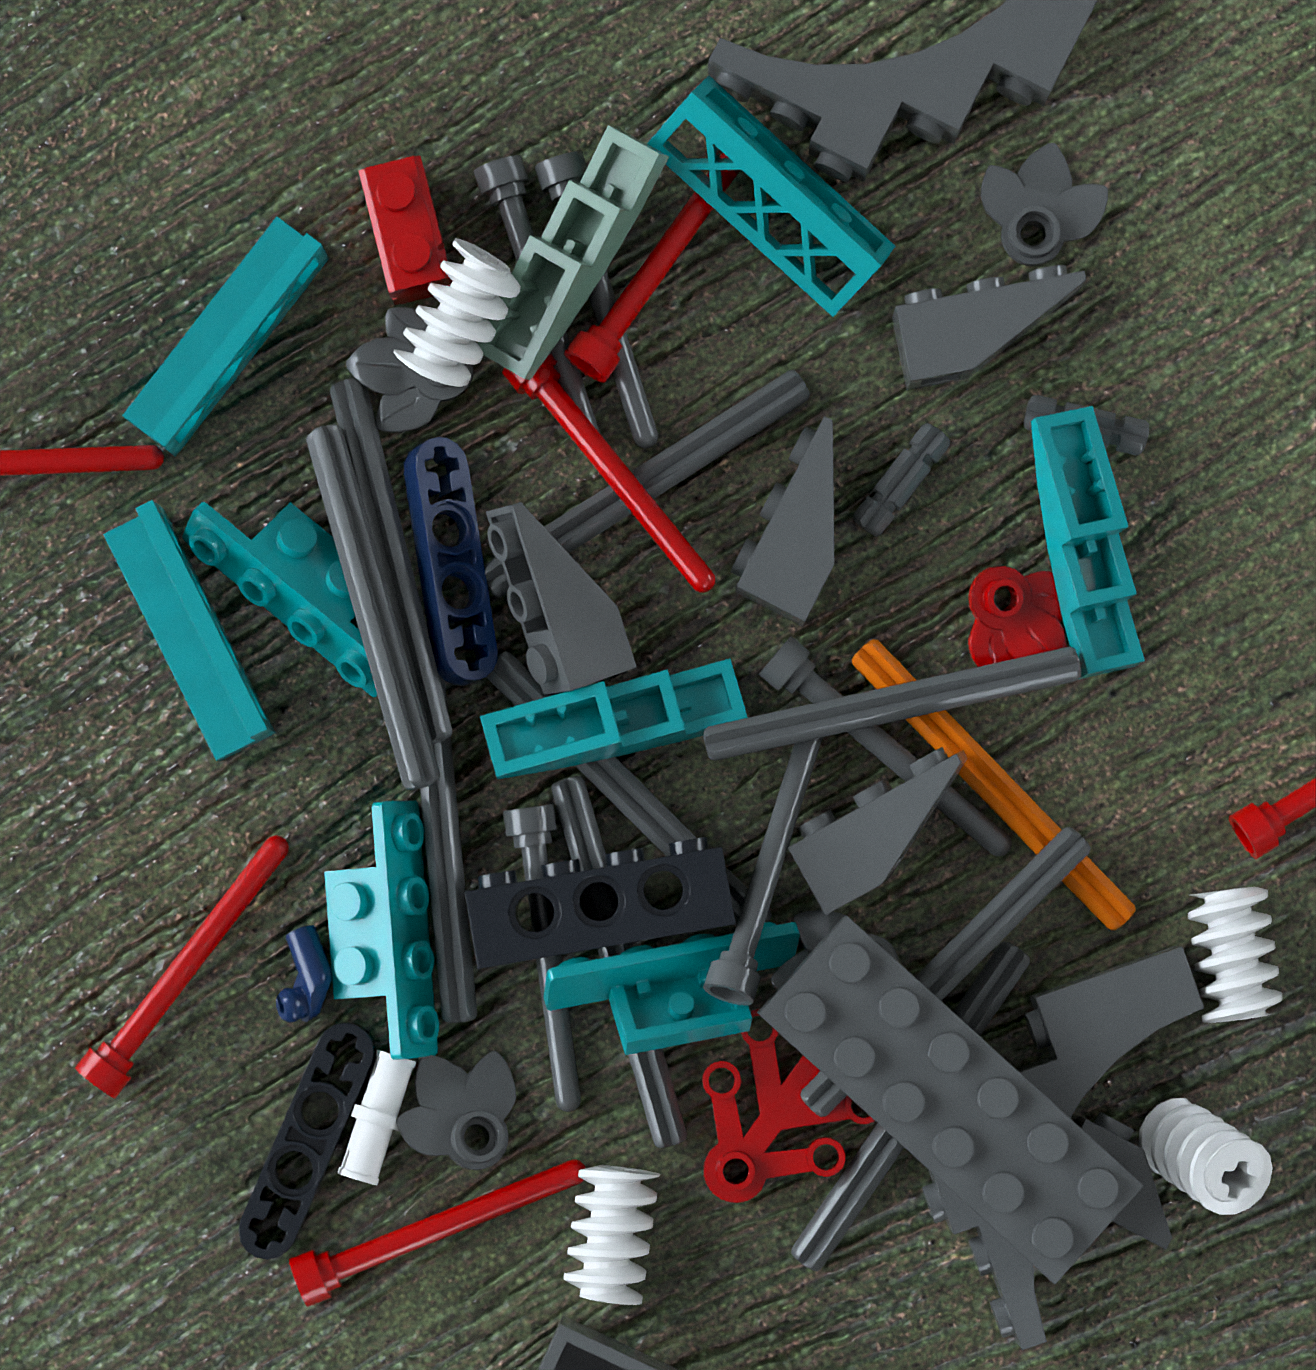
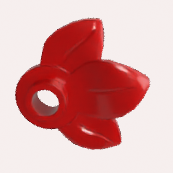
[968,566,1067,667]

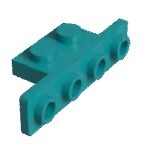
[182,502,377,697]
[324,801,439,1060]
[543,922,800,1055]

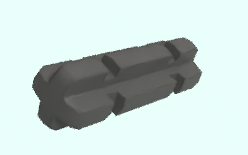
[1024,395,1149,455]
[853,423,950,537]

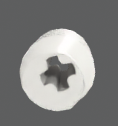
[393,238,521,387]
[1188,887,1283,1023]
[1138,1098,1273,1215]
[564,1165,660,1305]

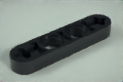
[238,1022,376,1260]

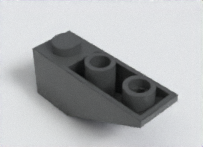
[892,265,1086,390]
[730,416,834,627]
[486,502,636,695]
[788,747,968,915]

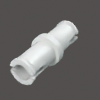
[338,1050,416,1186]

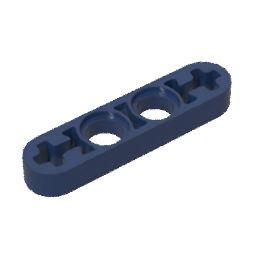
[404,437,498,686]

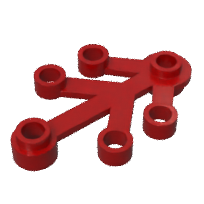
[702,1008,875,1203]

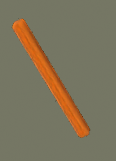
[852,639,1136,931]

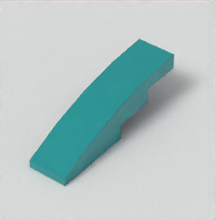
[1031,406,1145,680]
[480,658,748,780]

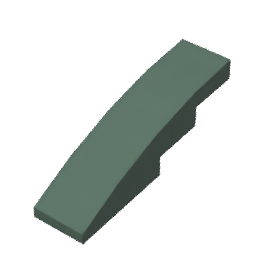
[477,125,669,380]

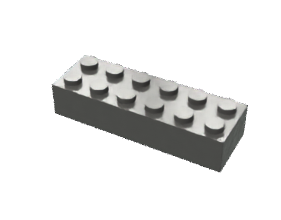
[757,916,1144,1284]

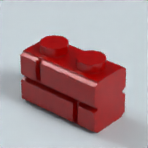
[358,155,452,305]

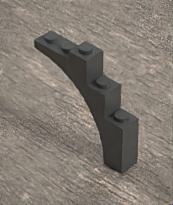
[708,0,1098,182]
[922,946,1204,1350]

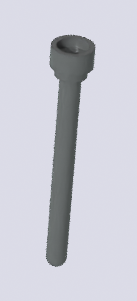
[535,151,658,449]
[473,155,600,433]
[758,636,1012,857]
[703,737,823,1005]
[503,804,581,1112]

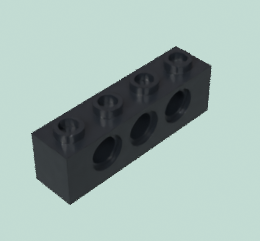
[465,837,735,969]

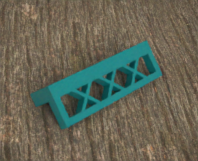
[647,75,896,317]
[122,217,329,457]
[103,500,276,762]

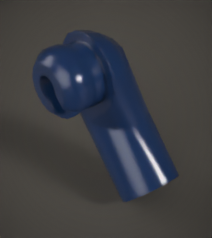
[276,925,332,1023]

